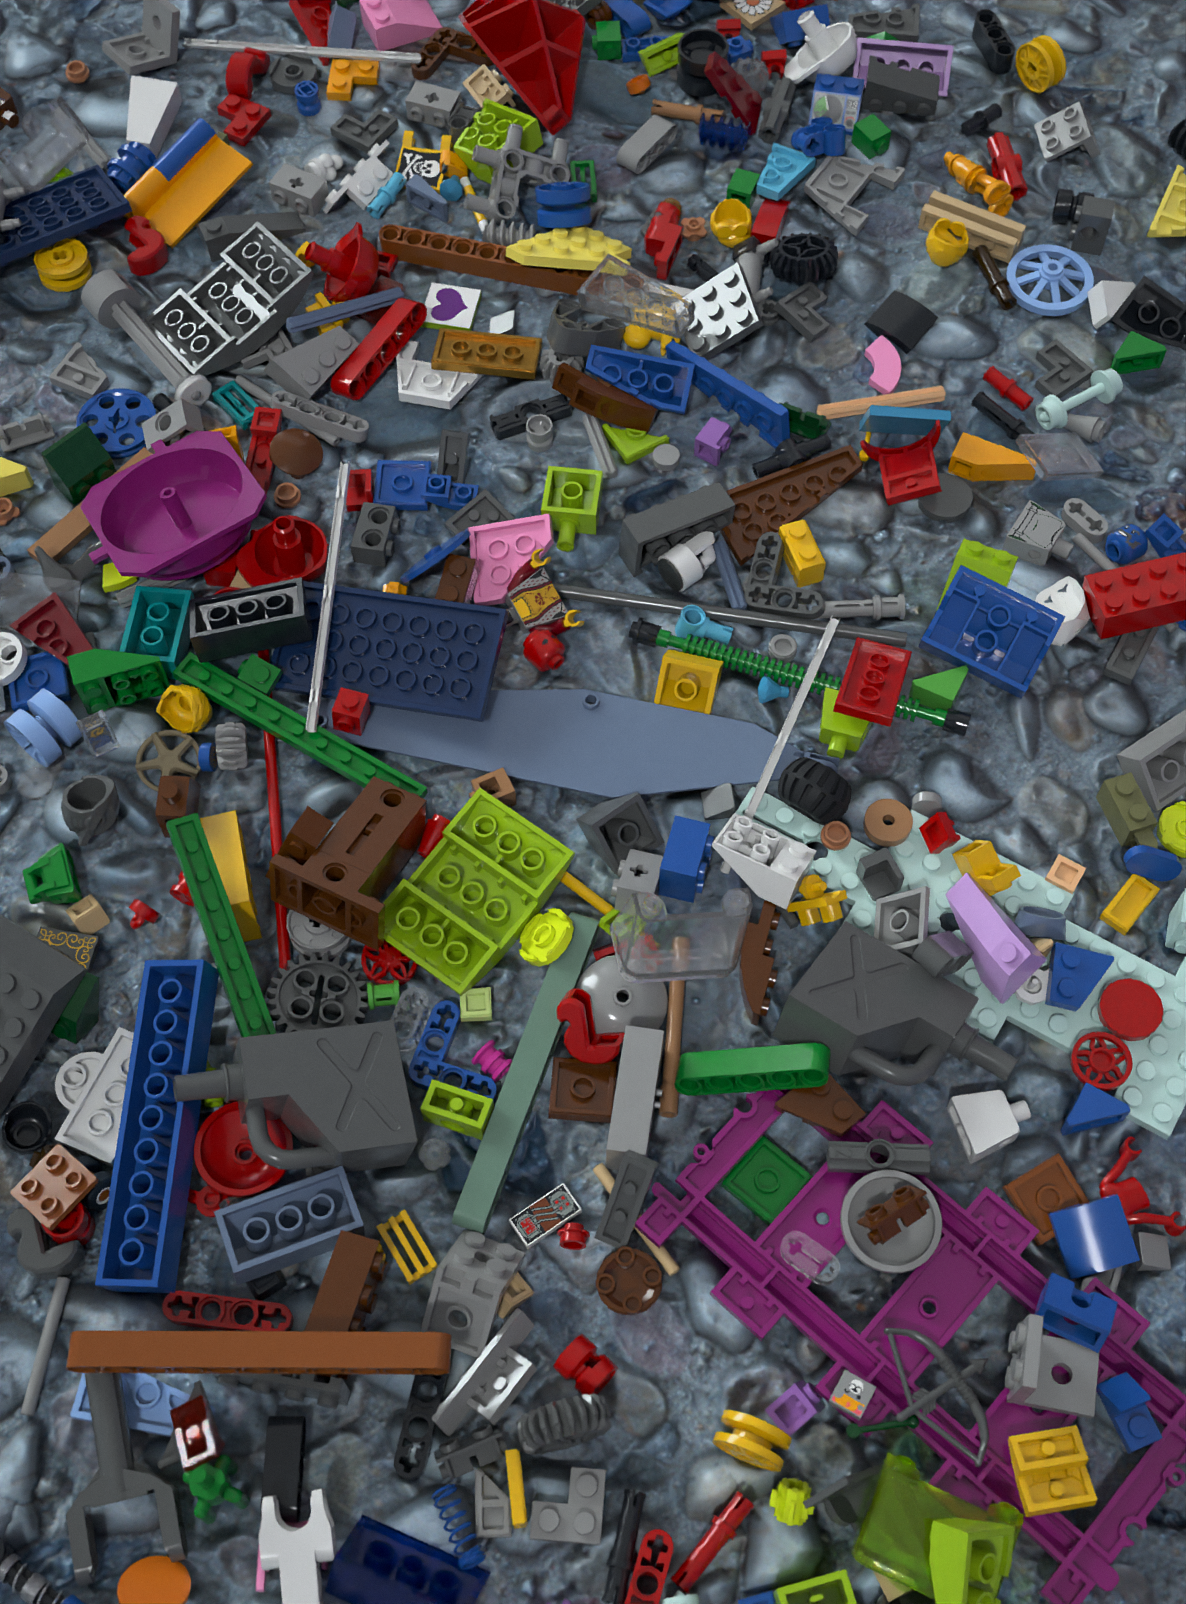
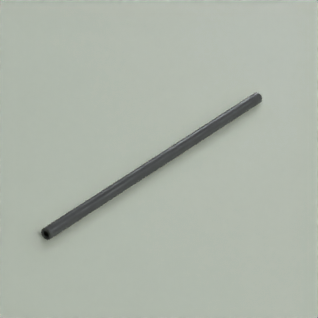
[552,583,907,647]

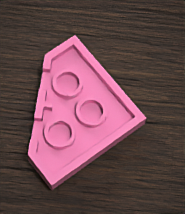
[468,514,554,606]

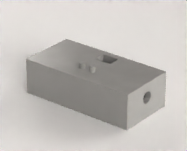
[606,1025,664,1171]

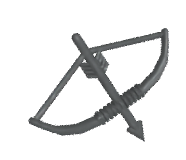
[884,1327,989,1467]

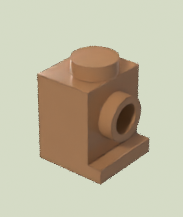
[468,767,517,807]

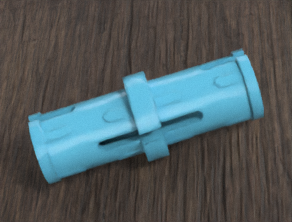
[366,172,407,219]

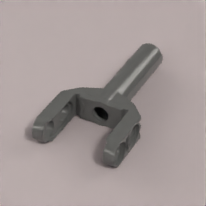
[66,1373,188,1586]

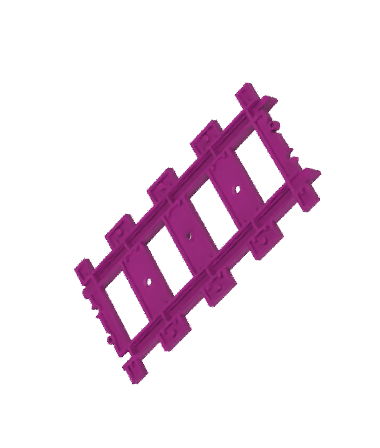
[635,1089,1186,1604]

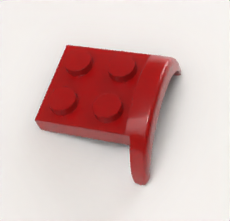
[860,420,942,506]

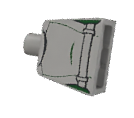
[1002,500,1074,566]

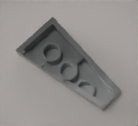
[618,482,736,577]

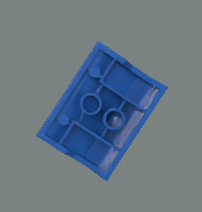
[918,565,1066,699]

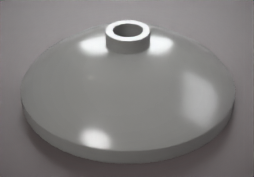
[576,955,668,1034]
[840,1170,942,1274]

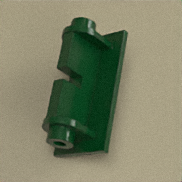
[779,402,831,440]

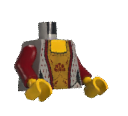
[505,548,585,636]

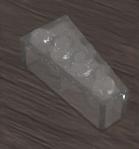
[577,253,695,339]

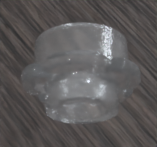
[419,1139,451,1170]

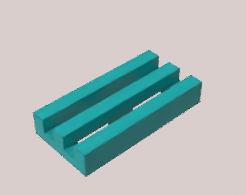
[212,380,259,430]

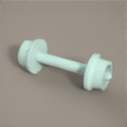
[1035,369,1123,430]

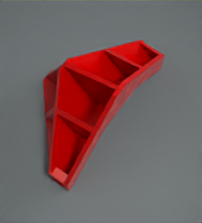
[458,0,586,136]

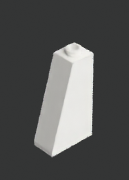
[126,75,182,158]

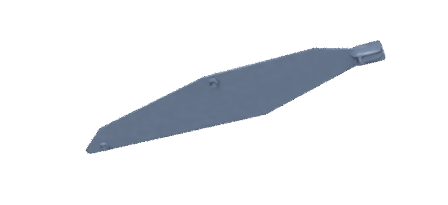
[294,689,840,799]

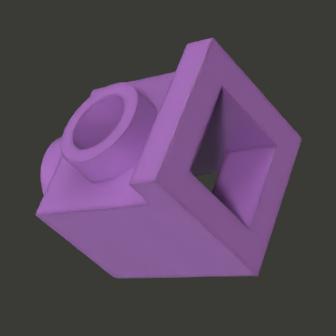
[694,417,732,467]

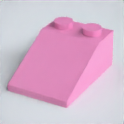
[359,0,442,51]

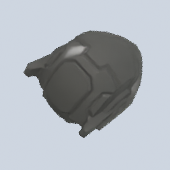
[61,775,120,846]

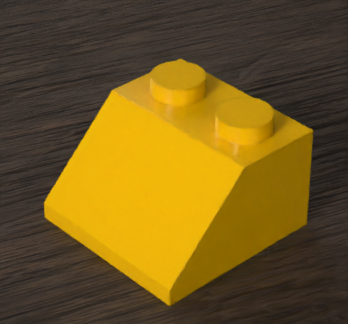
[654,649,724,715]

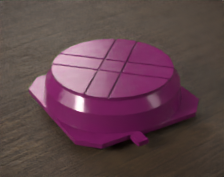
[80,431,267,581]

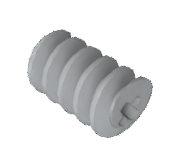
[482,218,537,246]

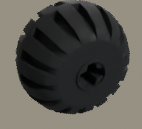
[778,757,852,825]

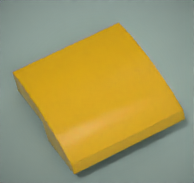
[1008,1425,1098,1517]

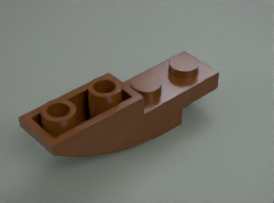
[552,362,658,433]
[739,900,781,1026]

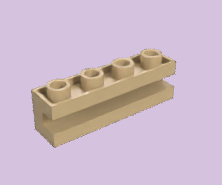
[918,190,1026,263]

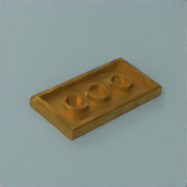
[431,328,542,380]

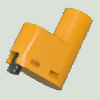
[439,150,469,182]

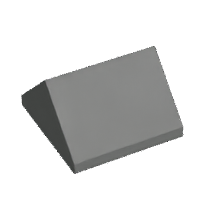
[874,886,930,962]

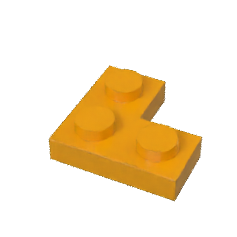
[326,59,380,101]

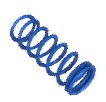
[431,1484,486,1570]

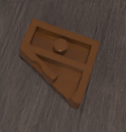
[774,1074,866,1138]

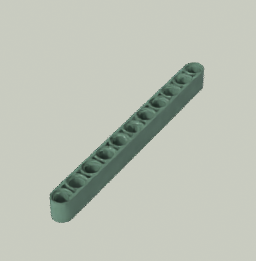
[452,912,600,1235]

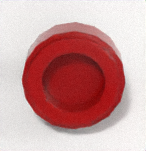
[128,899,160,929]

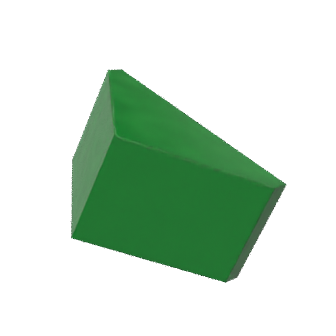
[1110,331,1167,375]

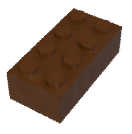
[304,1230,389,1384]

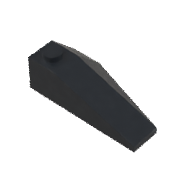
[1112,275,1186,350]

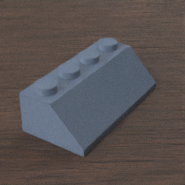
[214,1166,365,1285]

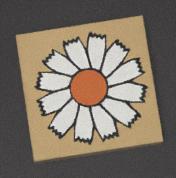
[720,0,786,30]

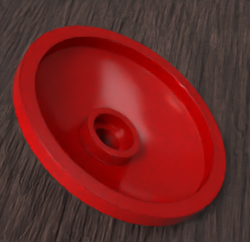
[194,1101,293,1198]

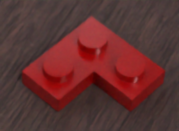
[217,93,271,147]

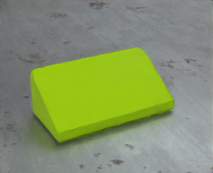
[638,32,684,77]

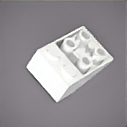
[712,813,816,909]

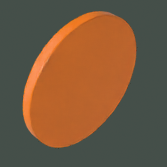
[117,1556,191,1604]

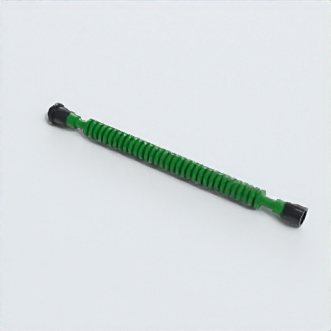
[629,617,971,737]

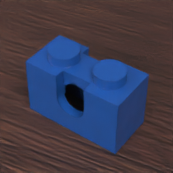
[1034,1272,1118,1353]

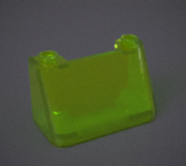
[852,1453,1024,1599]

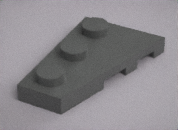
[848,4,920,42]

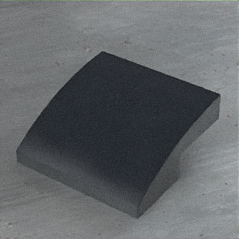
[864,290,939,354]

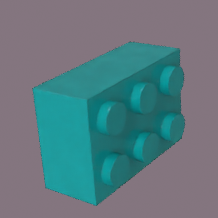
[119,586,195,680]

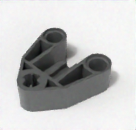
[546,298,626,356]

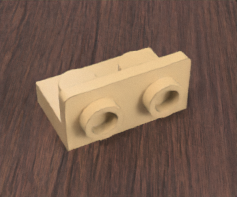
[463,64,516,108]

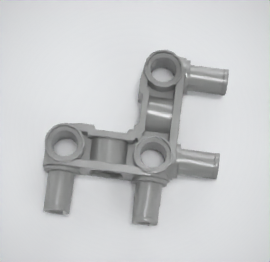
[464,124,570,226]

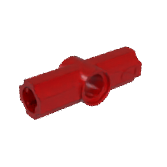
[987,132,1028,201]

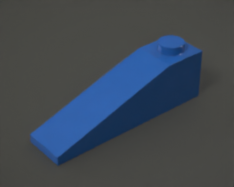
[585,345,695,414]

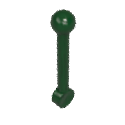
[846,1414,920,1439]

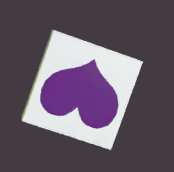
[421,283,482,331]

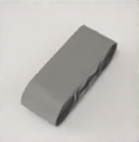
[616,115,678,174]

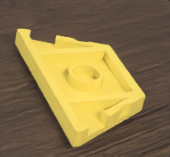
[1147,165,1186,237]

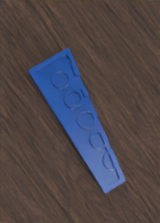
[665,340,790,449]

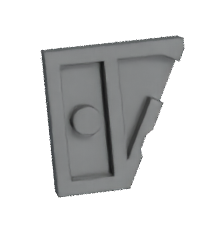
[49,342,109,399]

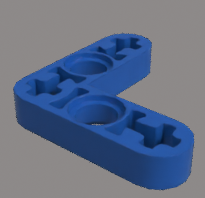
[409,1000,497,1103]

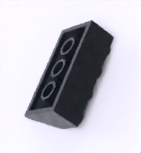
[189,577,313,663]

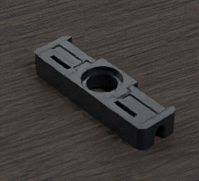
[490,394,572,440]

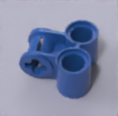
[791,117,845,157]

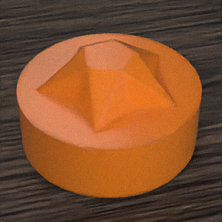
[626,74,651,95]

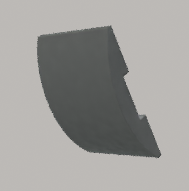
[143,221,314,375]

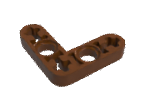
[411,27,494,80]

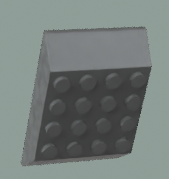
[0,914,88,1116]

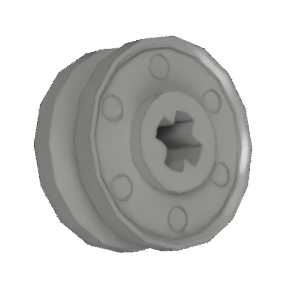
[286,909,352,960]

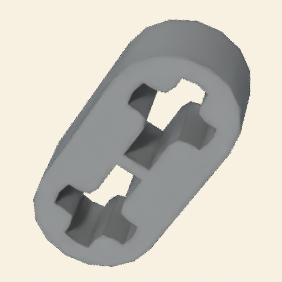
[1061,498,1108,543]

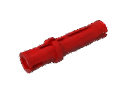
[670,1491,755,1594]

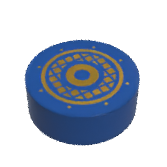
[198,743,218,772]

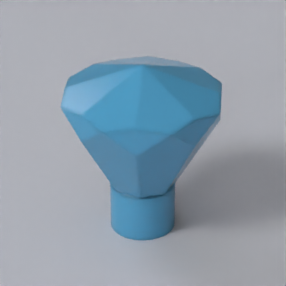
[440,175,463,201]
[758,676,789,704]

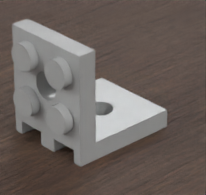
[102,0,180,75]
[420,1229,525,1359]
[1005,1314,1099,1419]

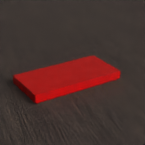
[833,637,912,727]

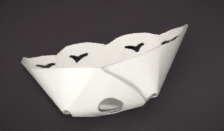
[1035,576,1090,646]

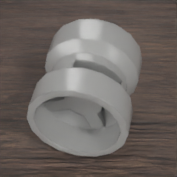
[526,414,553,452]

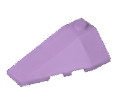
[945,873,1047,1004]

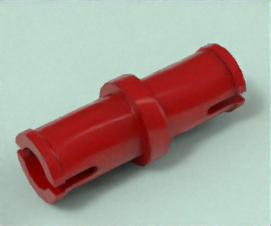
[982,366,1034,411]

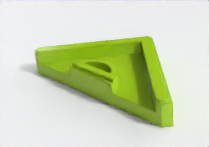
[602,423,669,465]

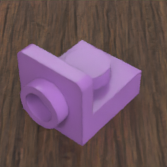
[765,1380,825,1437]

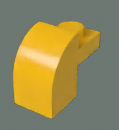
[952,840,1021,897]

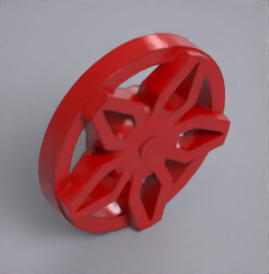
[361,940,419,986]
[1070,1032,1133,1091]

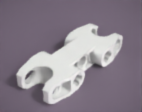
[258,1488,341,1604]

